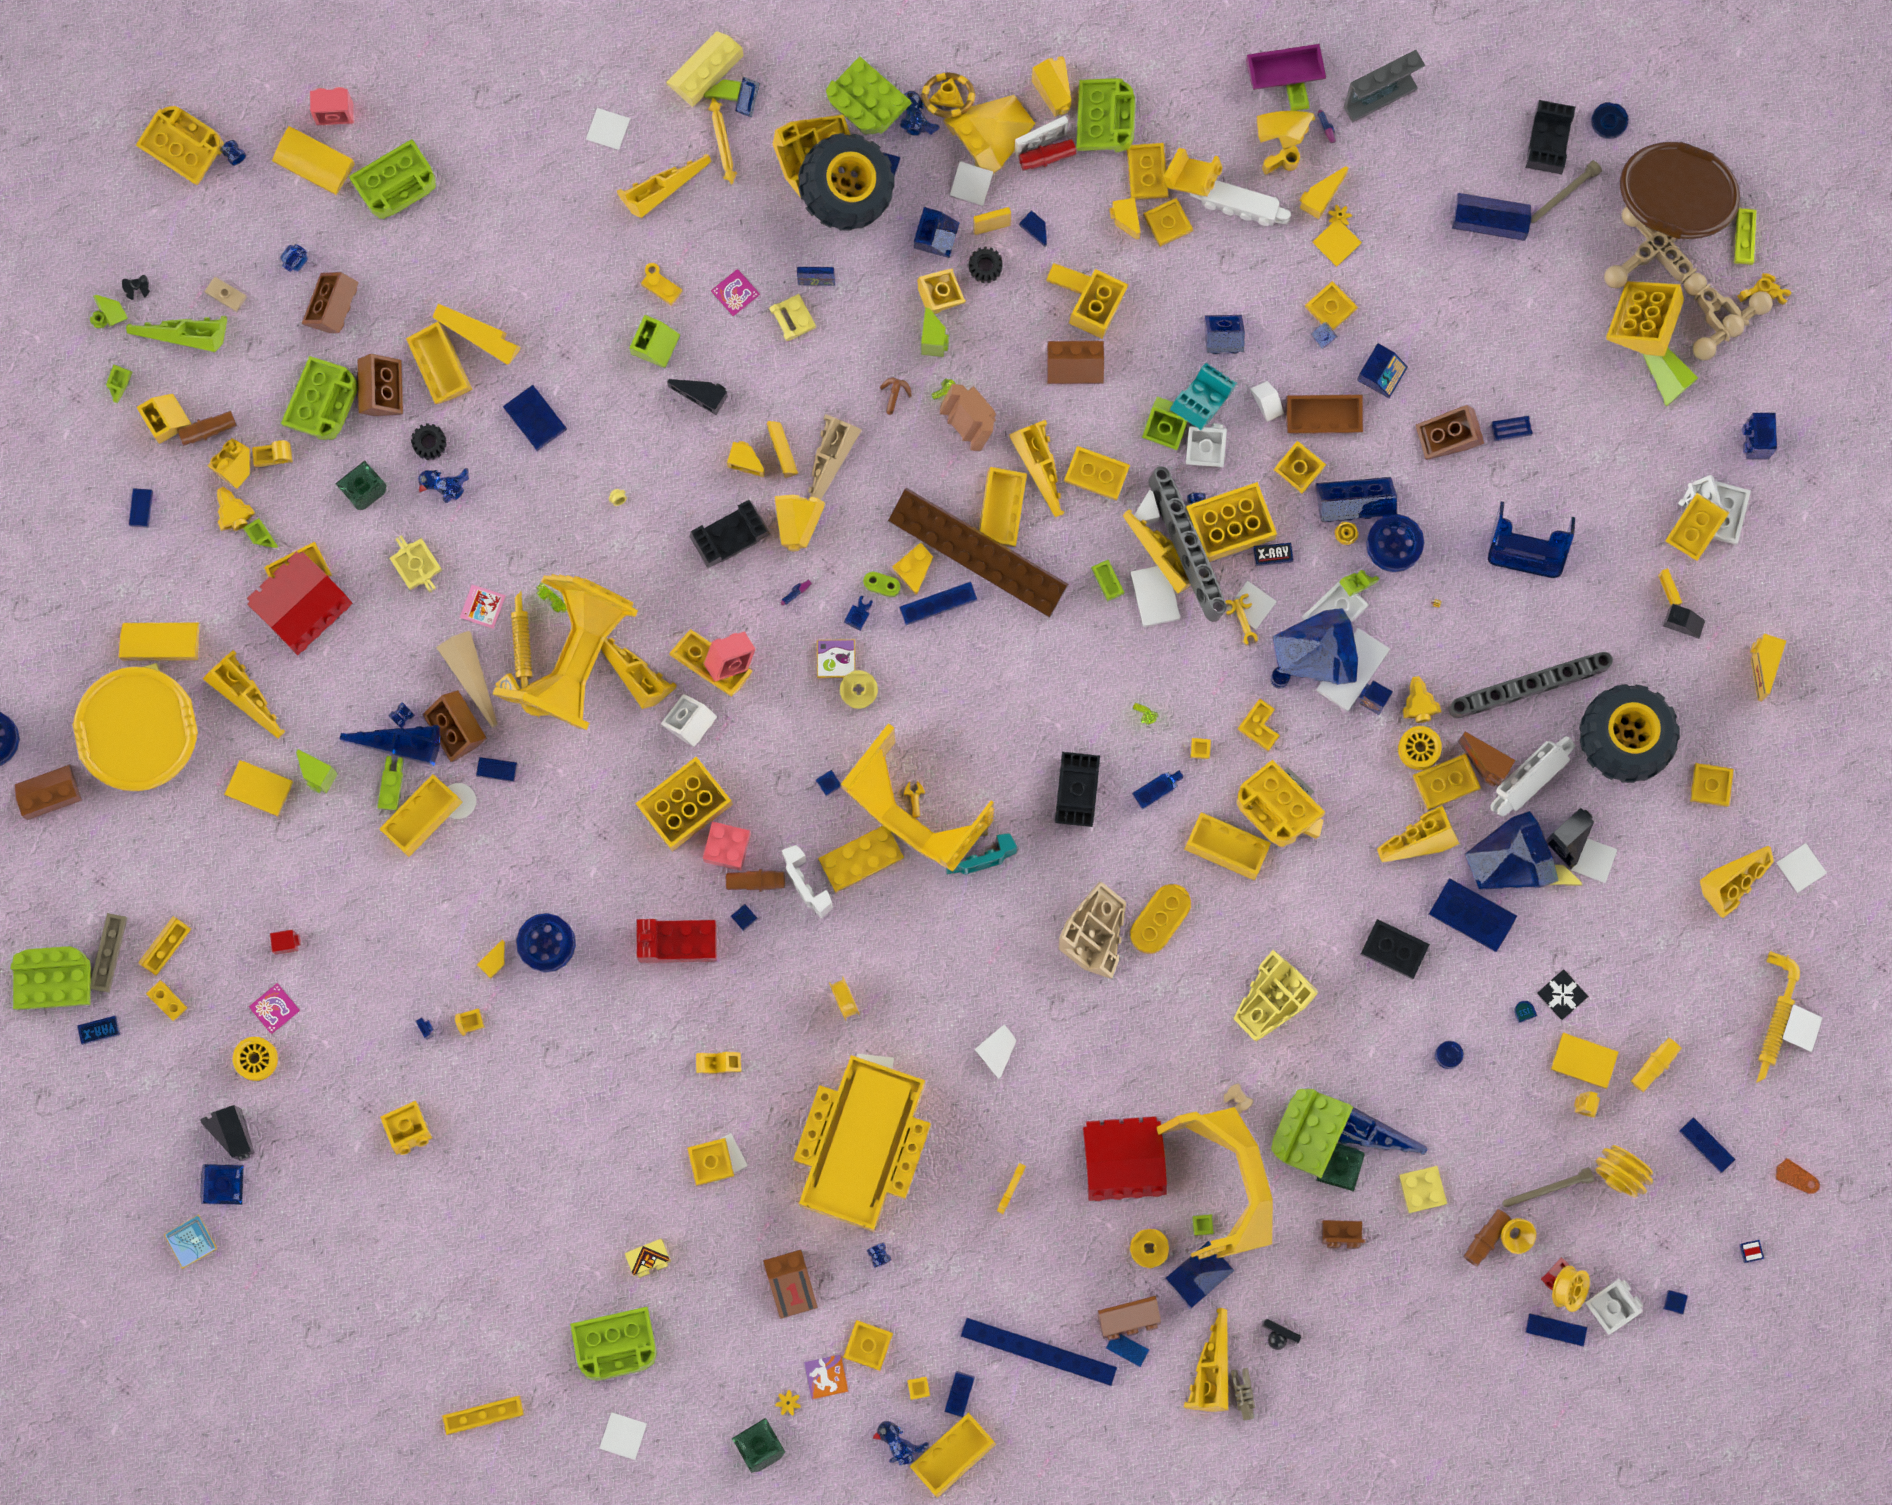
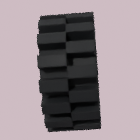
[969,247,1003,283]
[411,423,447,460]

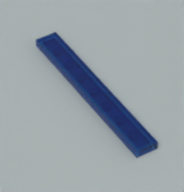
[961,1318,1117,1386]

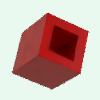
[270,930,301,955]

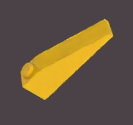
[1376,806,1460,863]
[1699,846,1774,918]

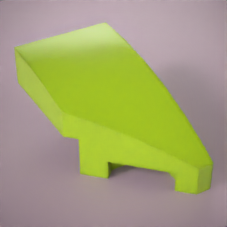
[704,79,741,102]
[93,294,128,327]
[1339,570,1380,597]

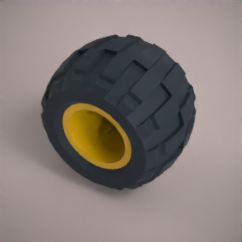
[798,133,895,231]
[1579,684,1680,783]

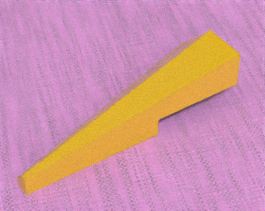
[617,154,712,218]
[1009,419,1064,517]
[202,650,285,739]
[1183,1308,1228,1412]

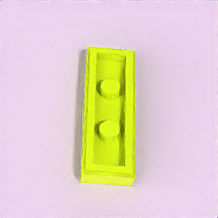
[1734,208,1757,265]

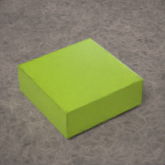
[1192,1214,1214,1236]

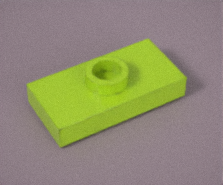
[1285,82,1310,111]
[1091,559,1125,602]

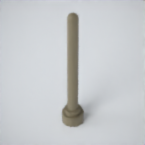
[1529,160,1602,223]
[1502,1167,1594,1207]

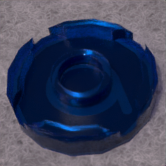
[1591,102,1629,139]

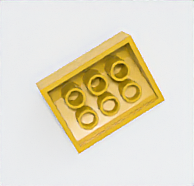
[1606,281,1684,356]
[1186,482,1277,562]
[635,756,733,852]

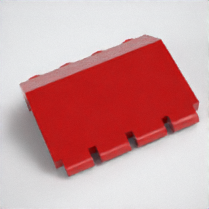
[246,551,353,656]
[1083,1116,1167,1201]

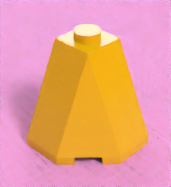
[1031,56,1071,117]
[775,495,825,552]

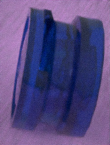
[1435,1041,1464,1069]

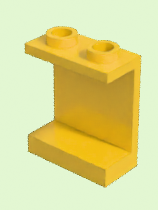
[1163,148,1223,197]

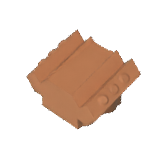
[940,384,996,451]

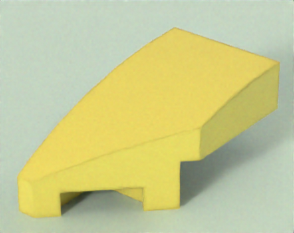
[1544,865,1582,886]

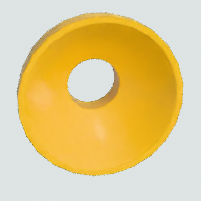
[1501,1218,1537,1254]

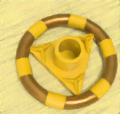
[921,72,975,118]

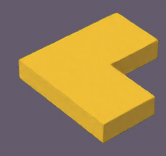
[1237,698,1280,752]

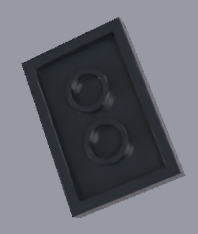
[1360,919,1430,980]

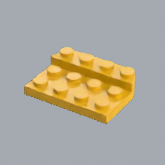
[136,106,224,186]
[1237,759,1325,847]

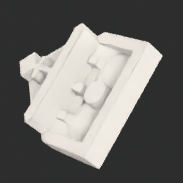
[1678,475,1722,508]

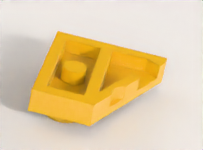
[892,543,933,595]

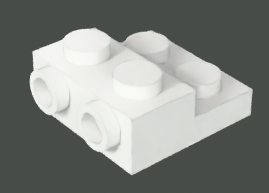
[1186,423,1227,467]
[1585,1278,1643,1335]

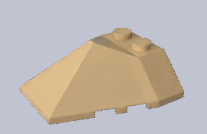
[1059,882,1126,978]

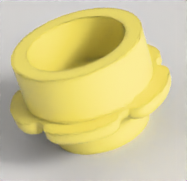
[609,489,627,506]

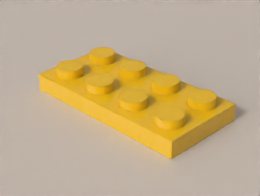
[818,826,904,893]

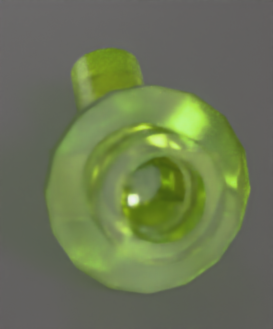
[931,378,956,400]
[1133,702,1159,725]

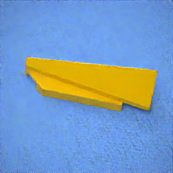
[433,304,521,365]

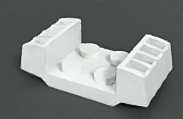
[782,845,833,919]

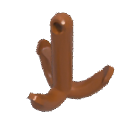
[880,377,912,415]

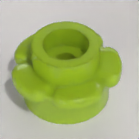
[90,310,108,328]

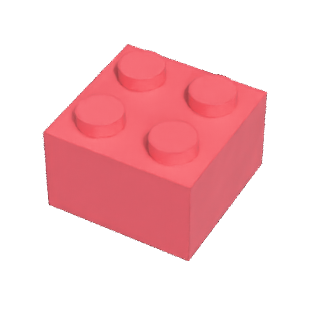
[310,87,354,125]
[704,631,755,682]
[703,821,751,871]

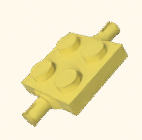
[389,535,442,593]

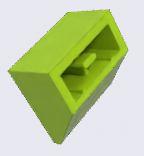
[629,315,681,368]

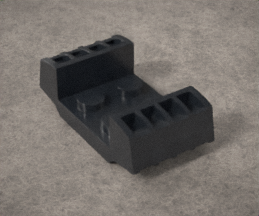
[1525,100,1576,175]
[689,500,771,568]
[1055,751,1100,827]

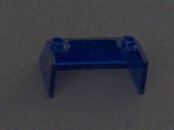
[1488,501,1575,578]

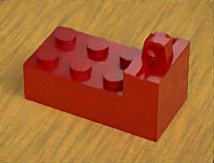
[636,919,717,963]

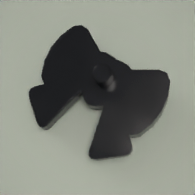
[122,275,150,300]

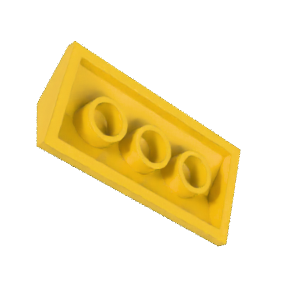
[669,629,753,697]

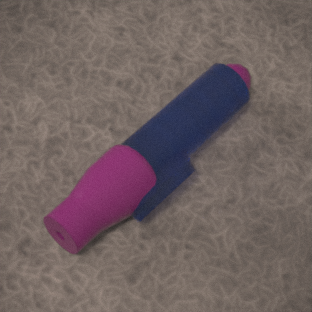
[1317,110,1336,144]
[780,579,812,605]

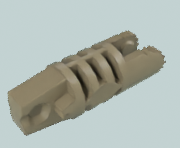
[1231,1368,1255,1421]

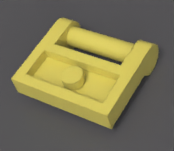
[769,294,816,341]

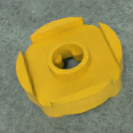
[1129,1229,1169,1269]

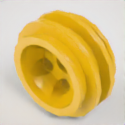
[1595,1145,1653,1198]

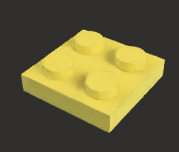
[1399,1166,1447,1214]

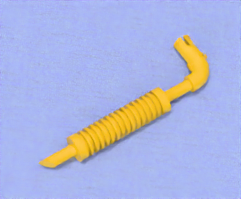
[511,591,549,718]
[1756,951,1800,1083]

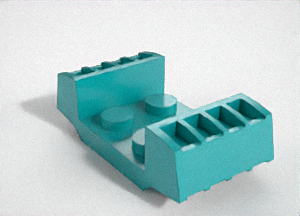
[1170,363,1237,430]
[946,833,1017,875]

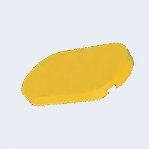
[1130,884,1191,954]

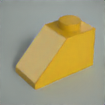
[1109,198,1141,240]
[727,441,765,477]

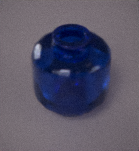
[280,243,308,272]

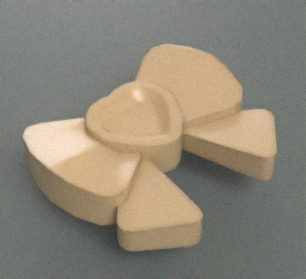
[1224,1083,1254,1114]

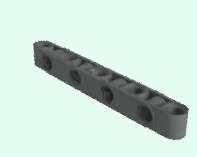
[1148,466,1227,622]
[1449,652,1613,718]

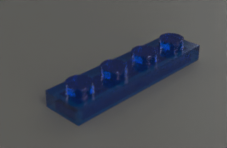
[899,582,977,626]

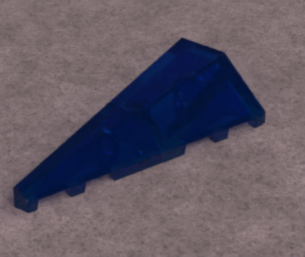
[339,725,440,766]
[1338,1099,1428,1155]

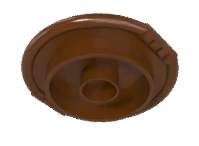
[1620,141,1740,239]

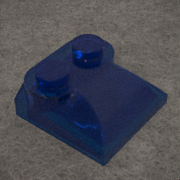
[200,1164,244,1205]

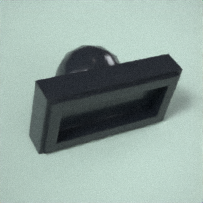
[1262,1319,1301,1350]

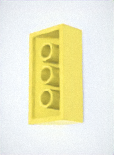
[666,31,743,107]

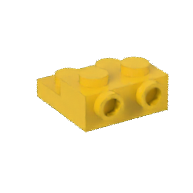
[380,1100,432,1155]

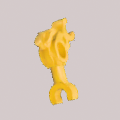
[1737,273,1791,305]

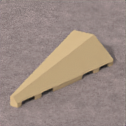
[808,414,862,500]
[436,631,498,728]

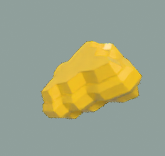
[217,487,255,531]
[1403,676,1442,723]

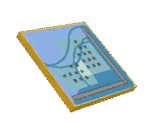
[164,1214,217,1269]

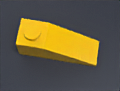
[1299,166,1349,219]

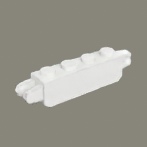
[1190,180,1291,226]
[1490,736,1575,817]

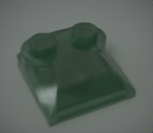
[335,460,387,510]
[1316,1143,1365,1191]
[732,1418,785,1473]

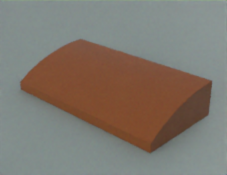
[1286,395,1363,433]

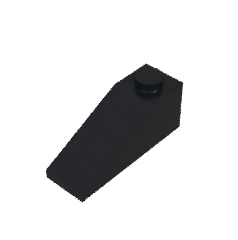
[667,379,728,415]

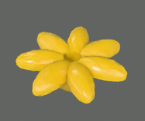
[1328,205,1352,225]
[775,1390,801,1416]

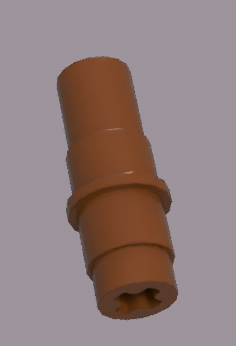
[177,411,237,446]
[726,869,785,892]
[1463,1209,1512,1267]

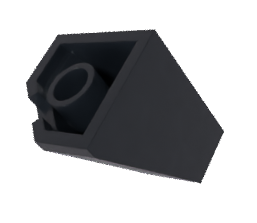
[1544,808,1594,869]
[200,1105,255,1161]

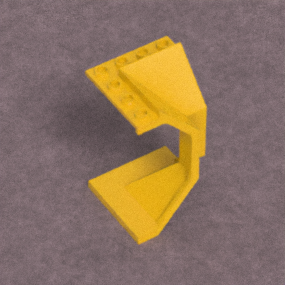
[492,574,638,730]
[841,723,995,871]
[1157,1107,1273,1259]

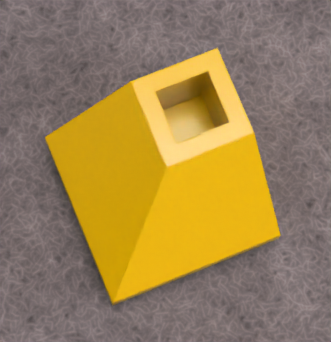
[207,438,250,489]

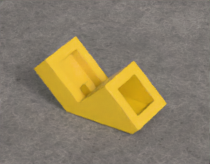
[696,1052,741,1074]

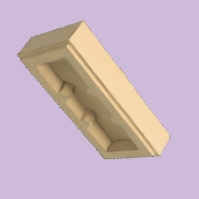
[204,277,247,312]

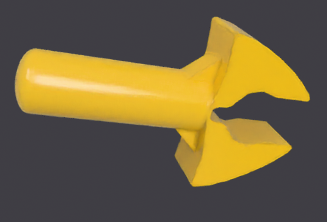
[904,781,925,818]

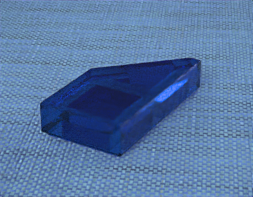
[1019,210,1047,247]

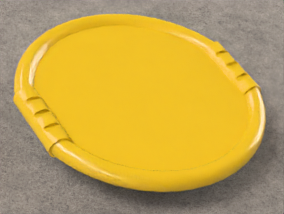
[72,667,198,791]

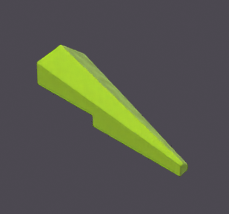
[126,316,227,352]
[1642,348,1698,407]

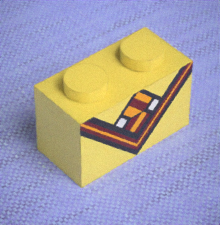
[624,1239,671,1278]

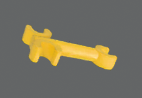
[1225,594,1258,646]
[997,1163,1026,1214]

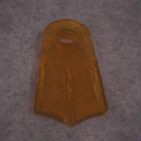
[1775,1158,1820,1194]

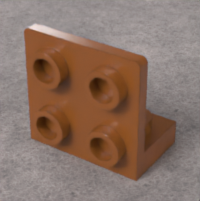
[1322,1220,1366,1249]

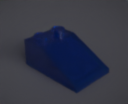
[1164,1241,1235,1309]

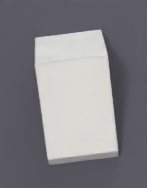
[1250,381,1284,422]
[1134,490,1160,525]

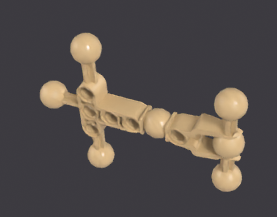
[1604,206,1773,361]

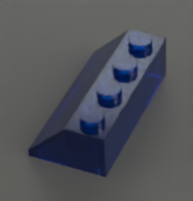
[1452,193,1531,241]
[1316,477,1397,522]
[1428,878,1517,952]

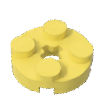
[840,670,878,709]

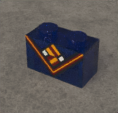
[1359,680,1393,715]

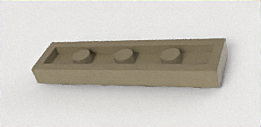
[90,913,128,993]

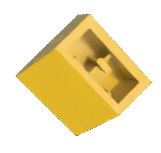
[136,393,191,444]

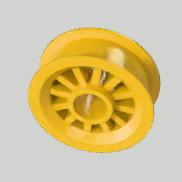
[1398,726,1442,770]
[829,976,860,1021]
[232,1037,278,1081]
[1552,1265,1590,1312]

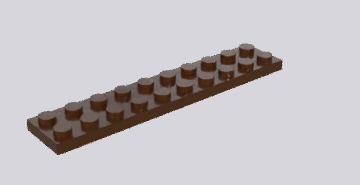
[888,488,1069,618]

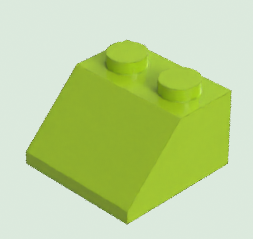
[921,307,949,357]
[1142,396,1188,450]
[296,749,338,794]

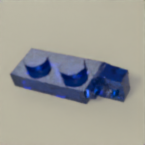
[1132,770,1184,810]

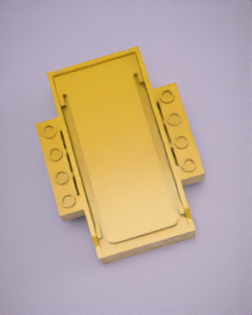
[793,1055,931,1233]

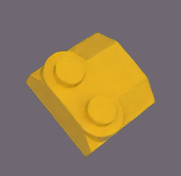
[917,268,966,314]
[1273,441,1327,494]

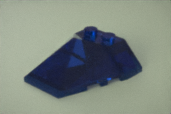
[1272,608,1358,685]
[1465,811,1559,890]

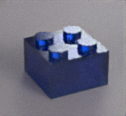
[1742,412,1777,460]

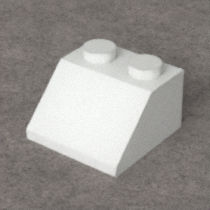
[661,694,717,747]

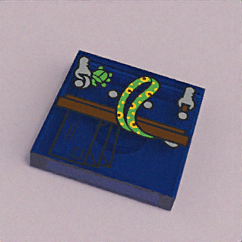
[797,267,836,286]

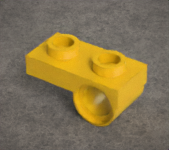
[1262,145,1300,175]
[252,440,293,467]
[146,980,187,1021]
[1574,1091,1600,1118]

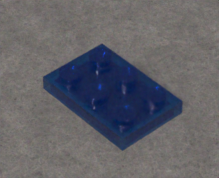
[503,385,567,451]

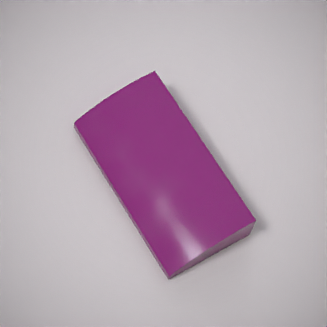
[1246,44,1326,90]

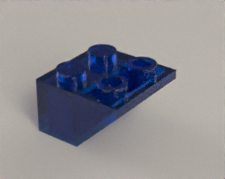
[914,207,960,258]

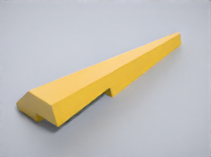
[1122,509,1191,594]
[601,638,677,709]

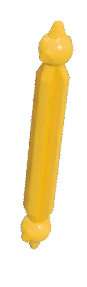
[708,98,737,185]

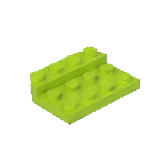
[826,56,912,135]
[1076,78,1136,153]
[348,139,436,219]
[280,356,358,440]
[10,946,91,1010]
[1271,1089,1353,1178]
[570,1306,657,1381]

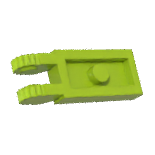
[377,756,404,811]

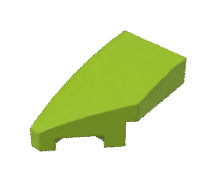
[106,364,133,403]
[243,518,278,548]

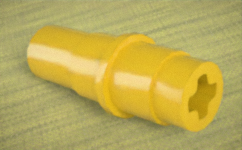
[1630,1037,1682,1093]

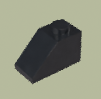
[1663,604,1705,639]

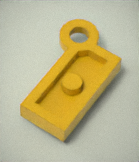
[641,263,682,306]

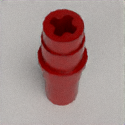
[1018,139,1076,171]

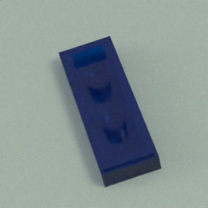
[1679,1117,1736,1173]
[1525,1313,1588,1347]

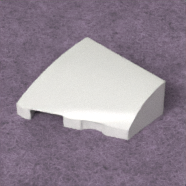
[974,1025,1017,1079]

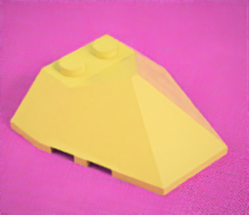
[1233,950,1318,1042]

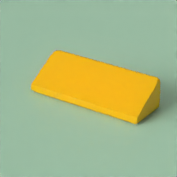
[766,421,798,478]
[138,916,191,976]

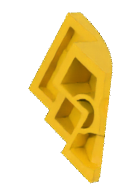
[1257,111,1315,149]

